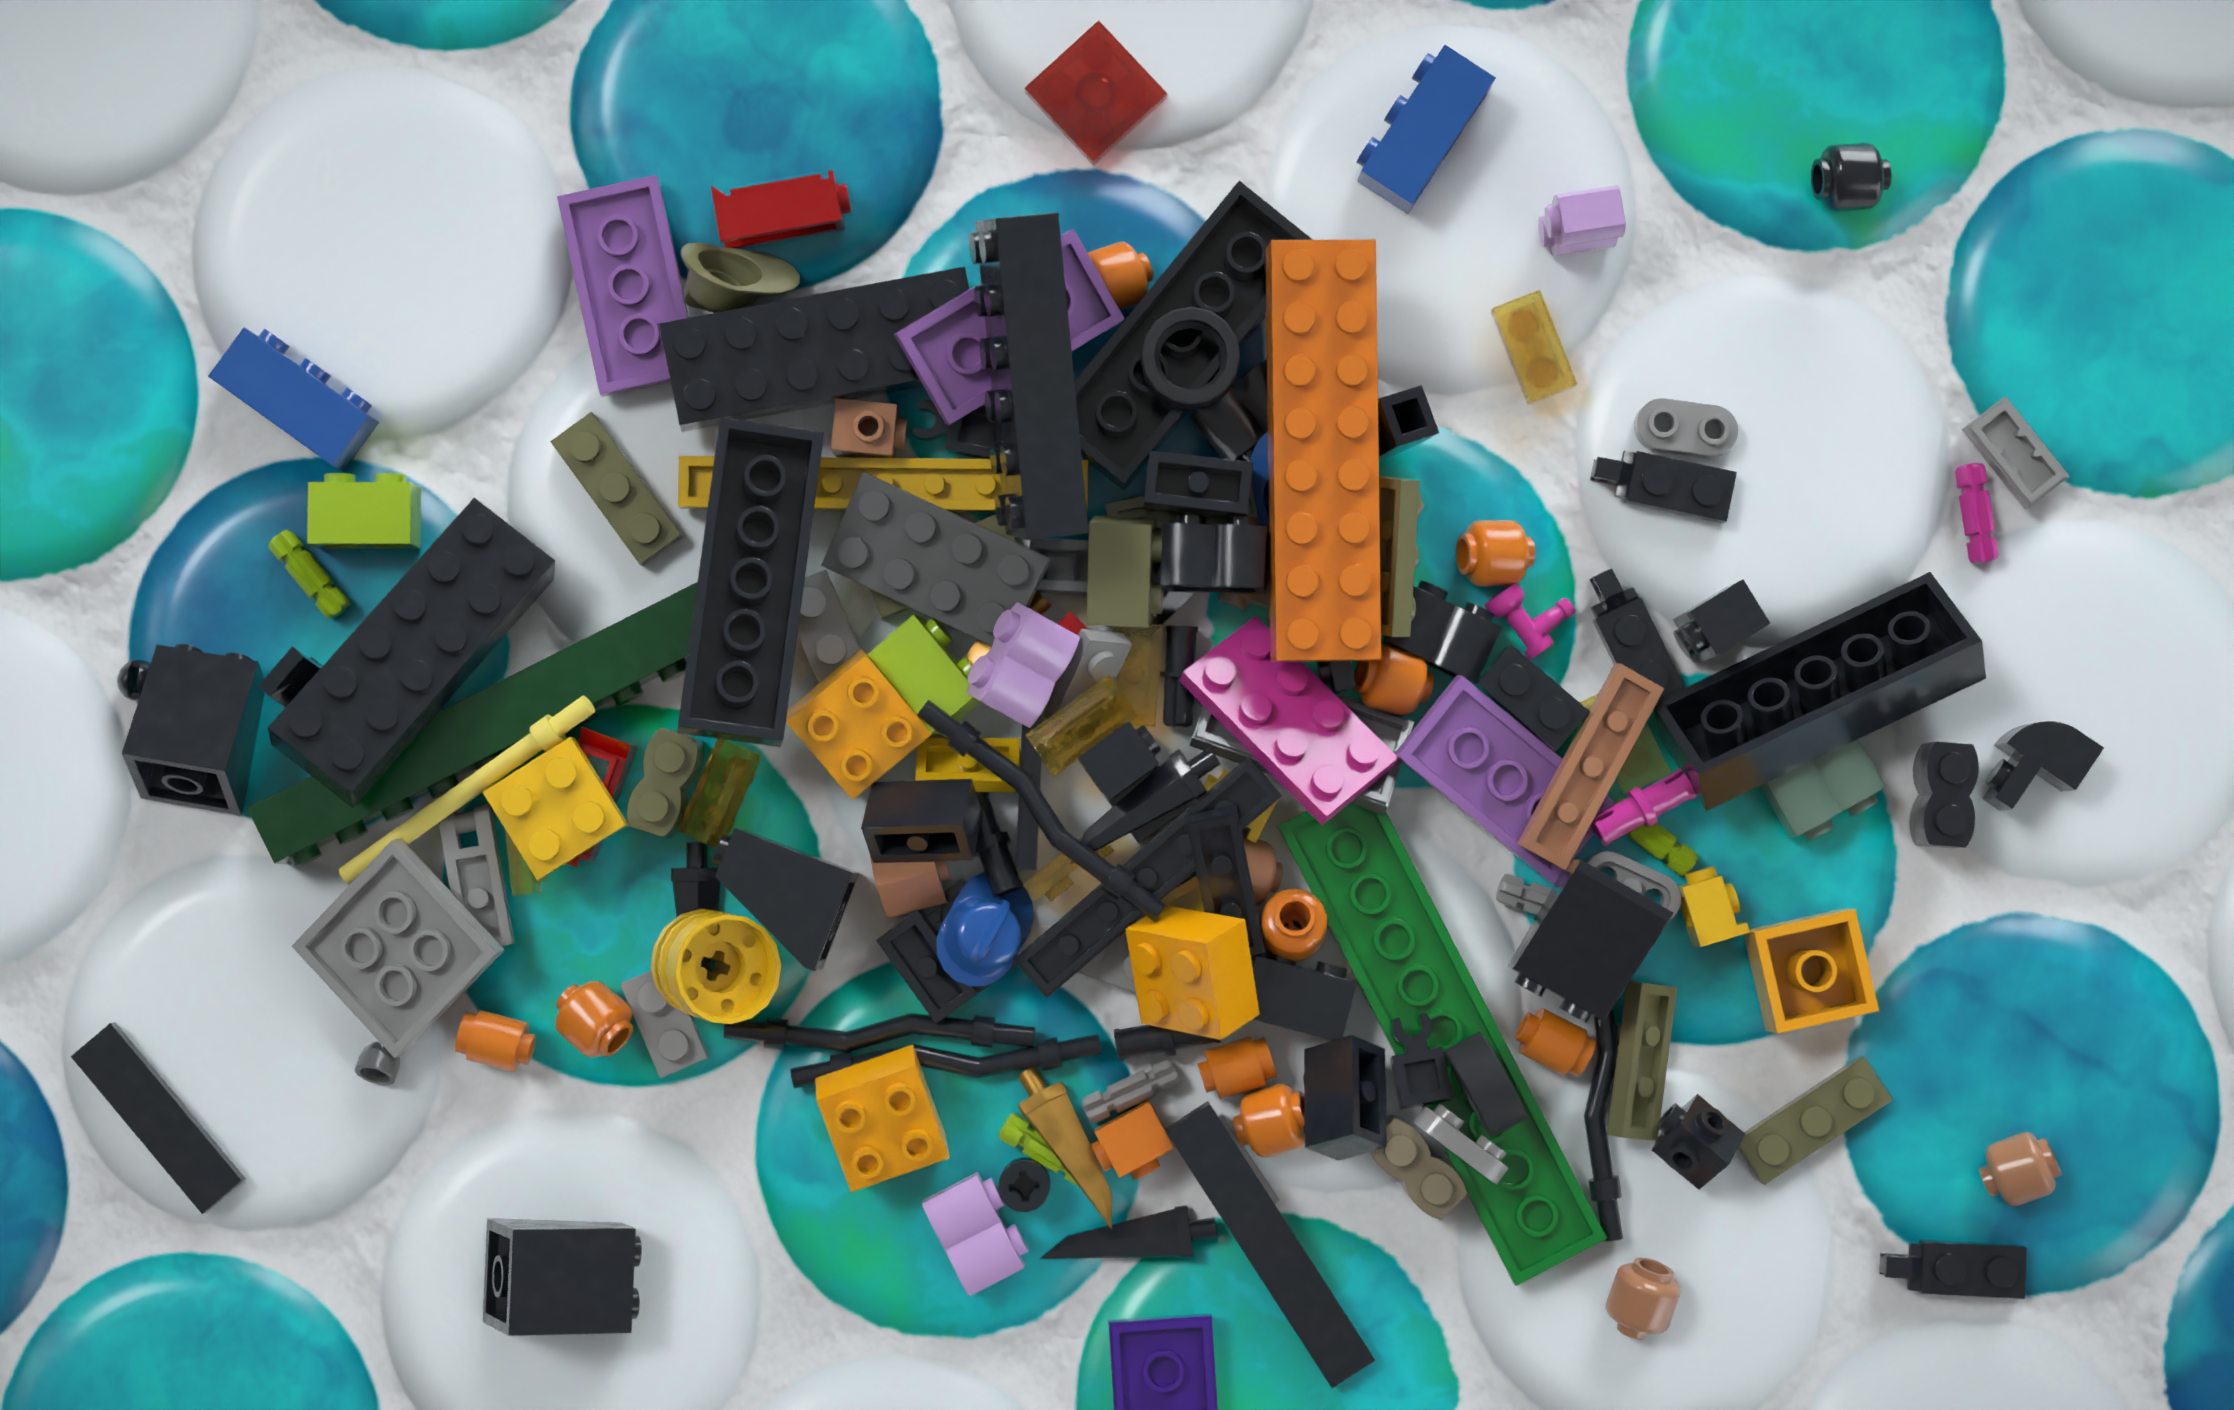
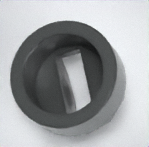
[355,1042,400,1085]

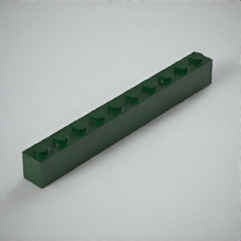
[247,582,697,868]

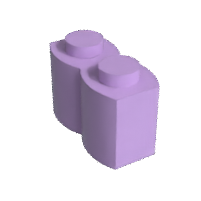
[1538,185,1626,256]
[967,602,1080,728]
[922,1171,1029,1296]

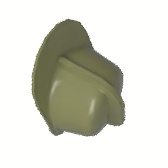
[681,242,800,313]

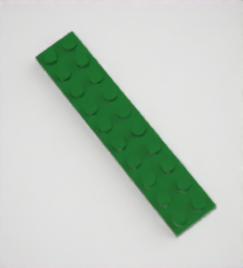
[1277,803,1607,1286]

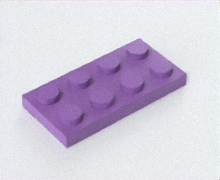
[557,175,689,397]
[894,229,1125,425]
[1394,675,1616,884]

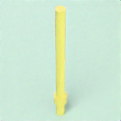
[339,696,595,885]

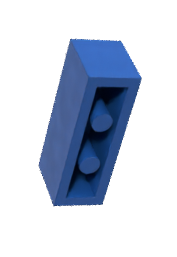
[1356,44,1496,214]
[208,327,380,472]

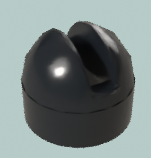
[117,660,151,701]

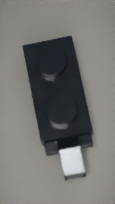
[1590,451,1737,523]
[1589,568,1685,700]
[1879,1240,2027,1299]

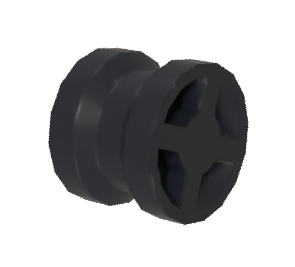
[998,1157,1051,1212]

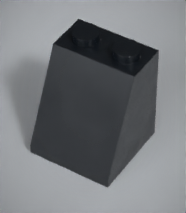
[122,644,265,815]
[712,828,859,971]
[1508,860,1674,1023]
[483,1218,642,1336]

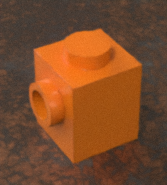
[1091,1099,1174,1180]

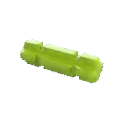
[268,530,350,619]
[1615,798,1699,876]
[999,1113,1078,1186]

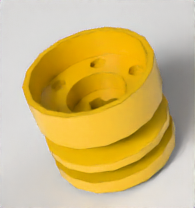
[650,909,781,1024]

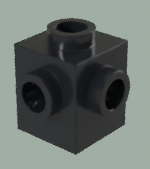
[1651,1094,1745,1190]

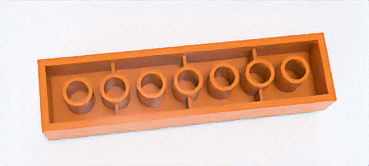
[1266,239,1381,662]

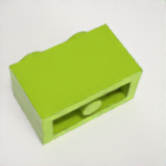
[307,473,421,549]
[867,614,981,735]

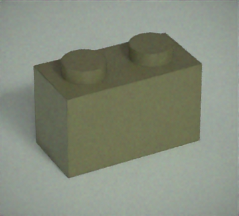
[1087,515,1164,628]

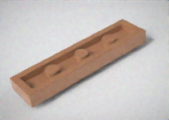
[1517,663,1665,870]

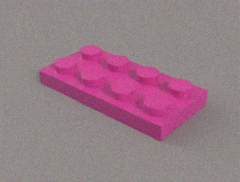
[1180,616,1398,825]

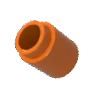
[1515,1008,1596,1077]
[455,1010,536,1072]
[1197,1036,1277,1100]

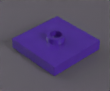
[1108,1314,1218,1410]

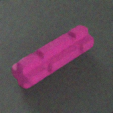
[1955,463,1999,564]

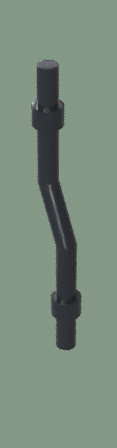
[917,700,1166,921]
[1584,1008,1623,1242]
[724,1013,1036,1052]
[790,1034,1102,1089]

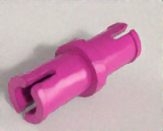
[1591,768,1696,847]

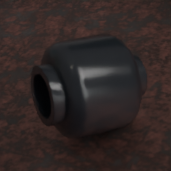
[1811,143,1892,211]

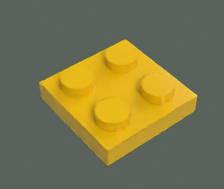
[482,737,628,880]

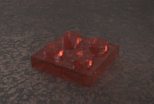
[1024,20,1167,166]

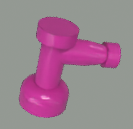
[1484,583,1576,660]

